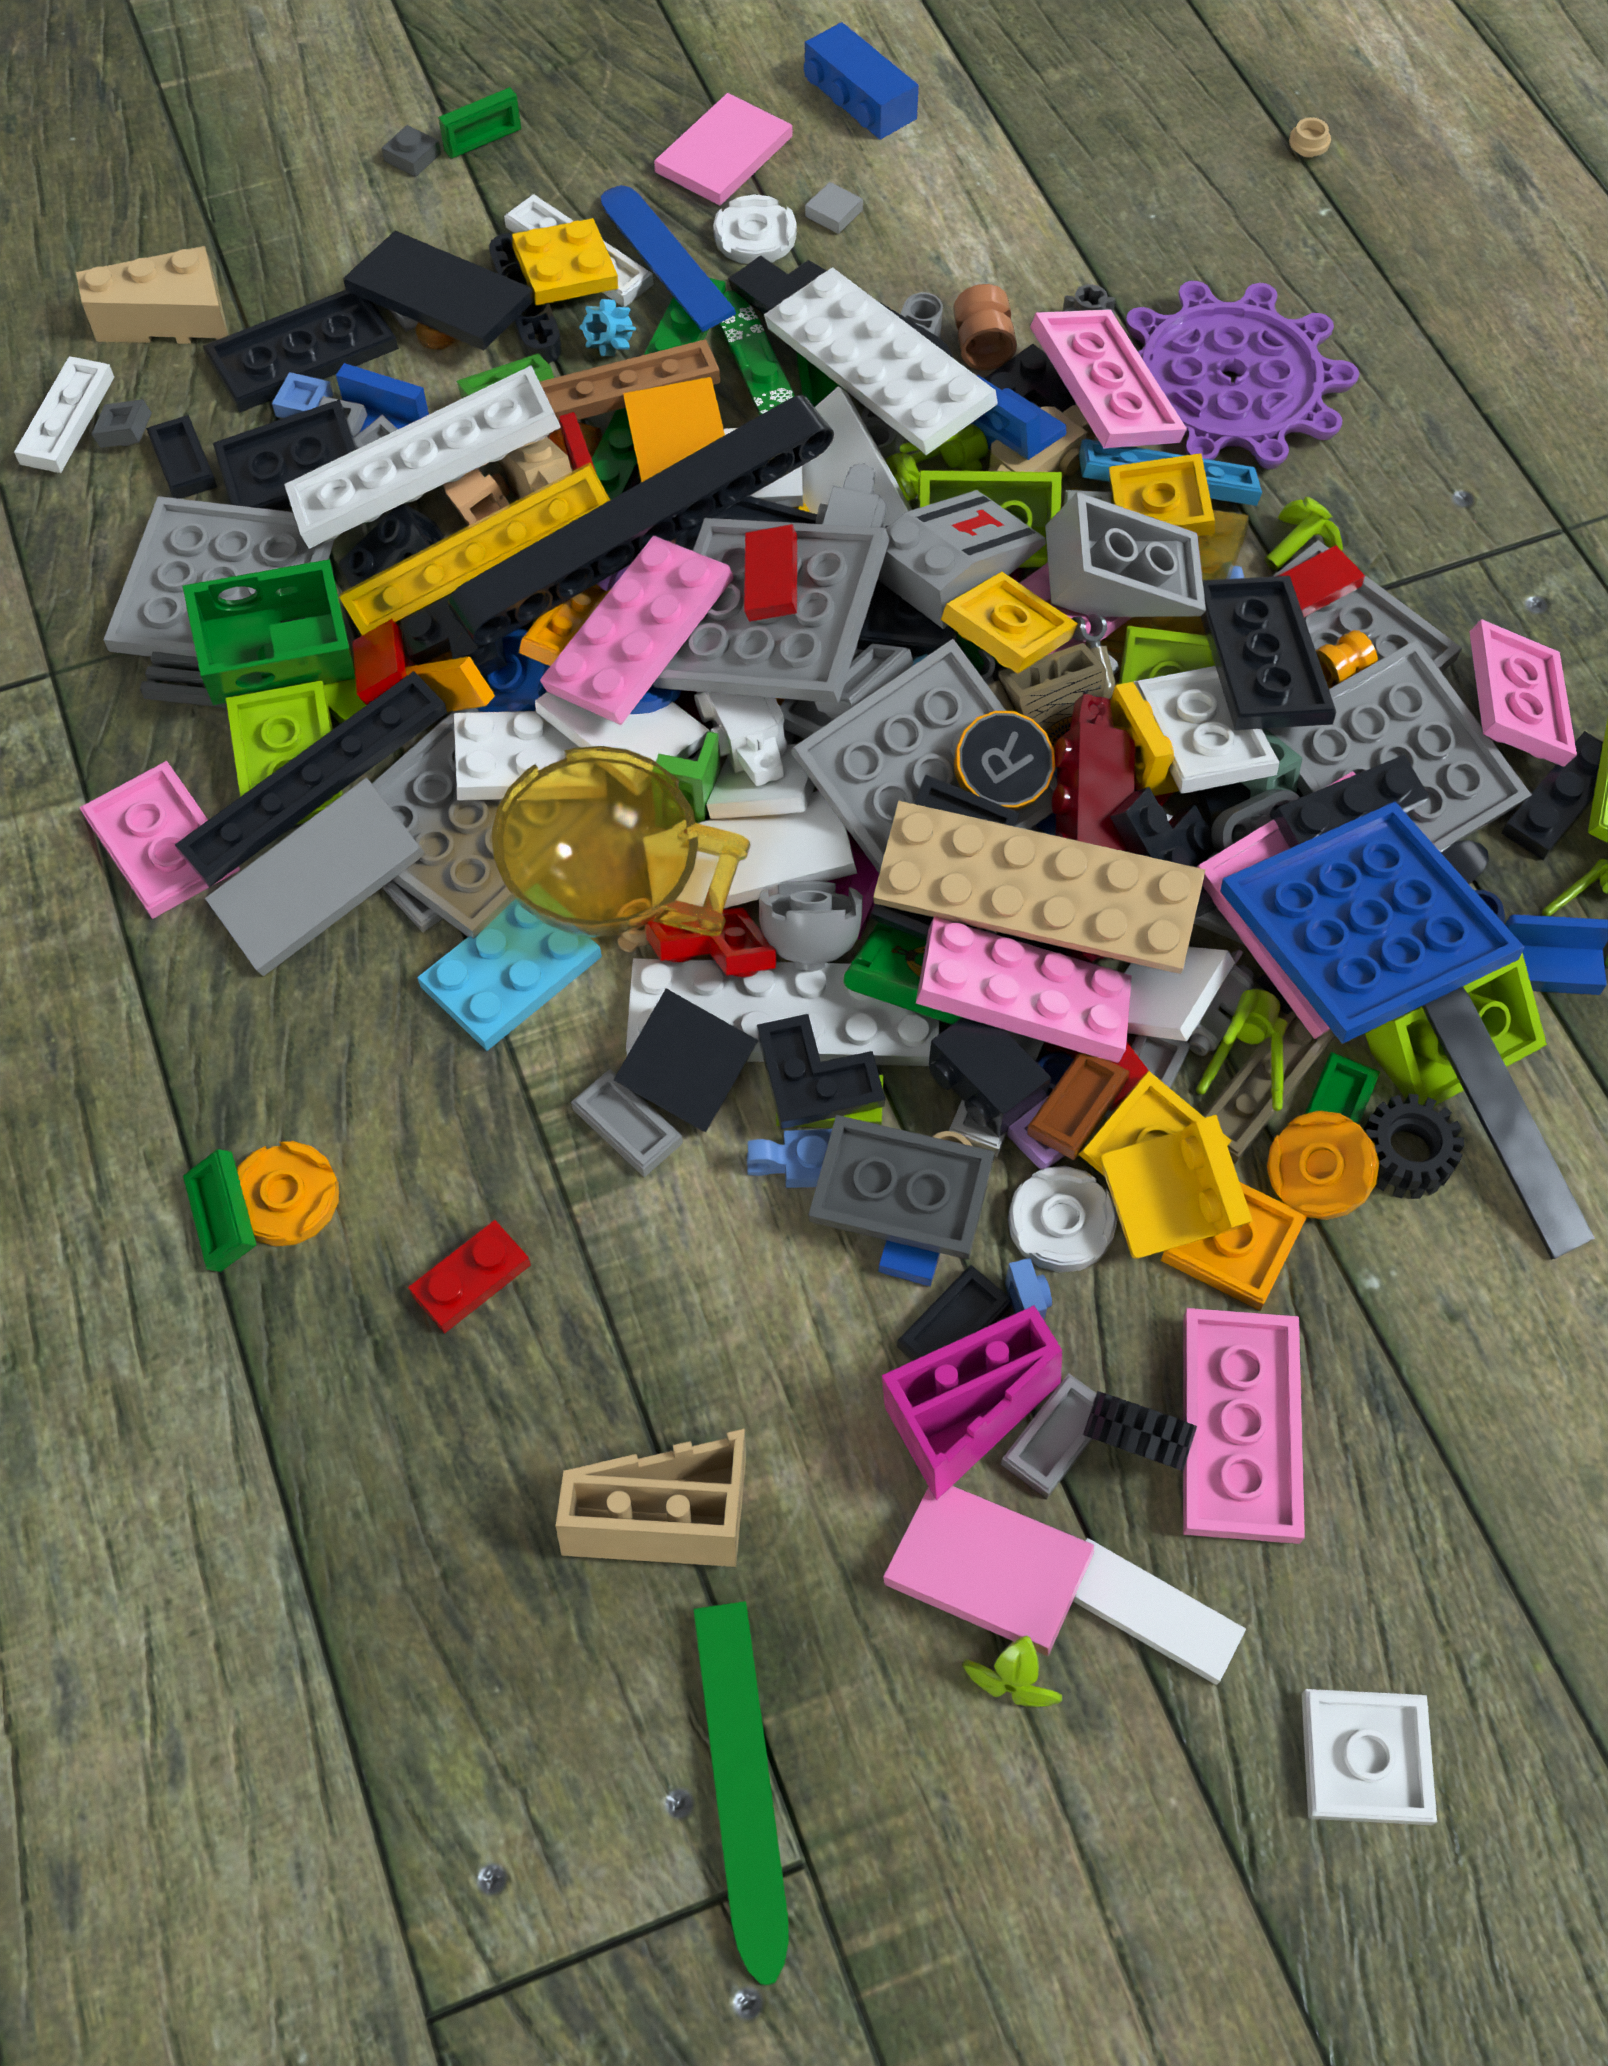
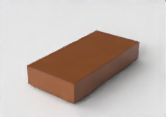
[1027,1052,1129,1160]

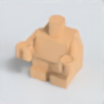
[443,463,510,526]

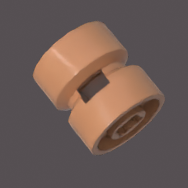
[953,284,1017,370]

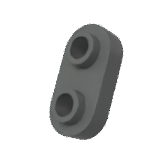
[1211,789,1300,853]

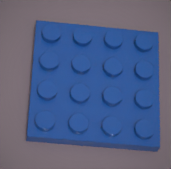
[1220,801,1524,1044]

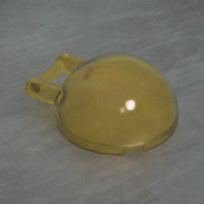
[492,746,751,938]

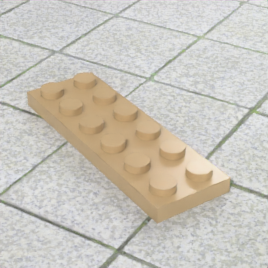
[873,801,1206,974]

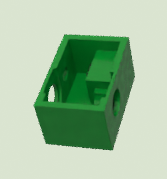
[182,559,355,705]

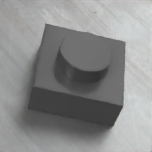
[381,125,441,177]
[92,399,152,448]

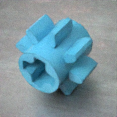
[579,299,636,356]

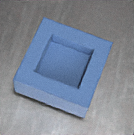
[272,372,333,418]
[1005,1258,1052,1320]

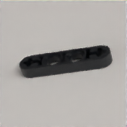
[489,233,562,364]

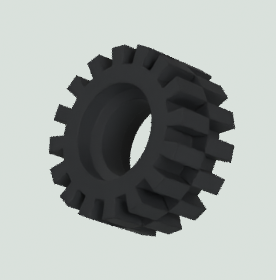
[1363,1094,1464,1199]
[1083,1391,1197,1471]

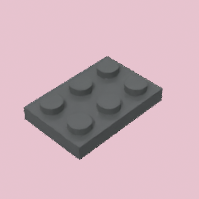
[808,1115,995,1260]

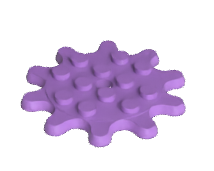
[1126,281,1359,469]

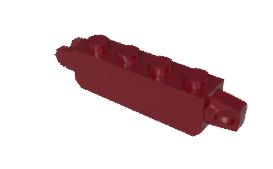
[1051,694,1135,963]

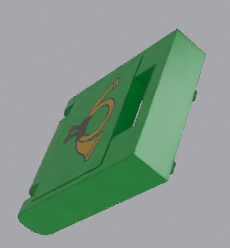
[843,922,961,1024]

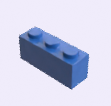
[803,22,919,140]

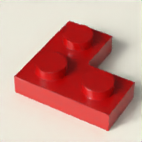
[646,908,776,977]

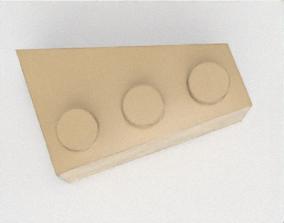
[76,246,229,344]
[555,1429,746,1567]

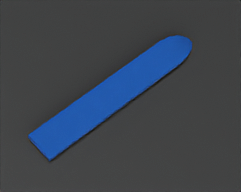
[601,185,736,332]

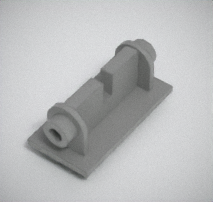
[1188,950,1254,1056]

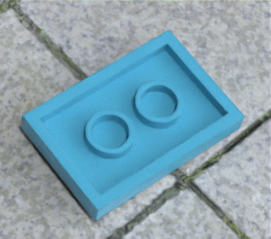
[417,886,602,1051]

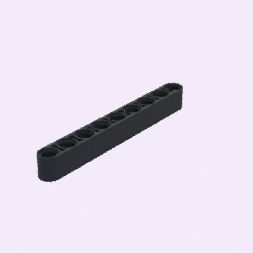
[448,395,834,646]

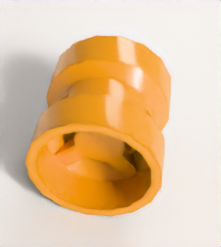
[1315,630,1378,689]

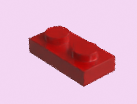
[408,1220,531,1334]

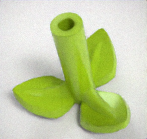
[1264,496,1343,571]
[962,1635,1062,1707]

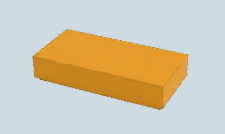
[406,657,495,712]

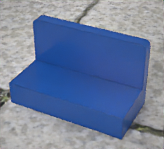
[336,363,429,432]
[972,375,1067,460]
[1505,914,1608,995]

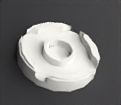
[713,195,797,264]
[1008,1166,1118,1273]

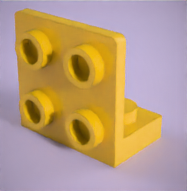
[1111,682,1179,796]
[1100,1115,1253,1259]

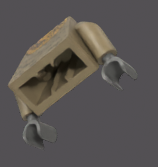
[978,614,1115,749]

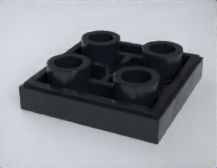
[614,988,758,1133]

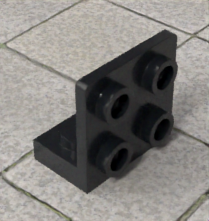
[339,503,453,593]

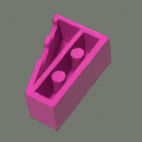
[882,1305,1062,1501]

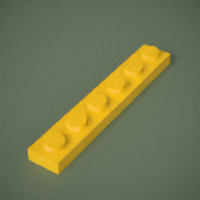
[339,462,610,635]

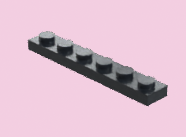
[175,671,447,888]

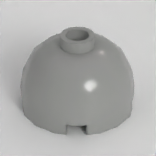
[759,881,863,971]

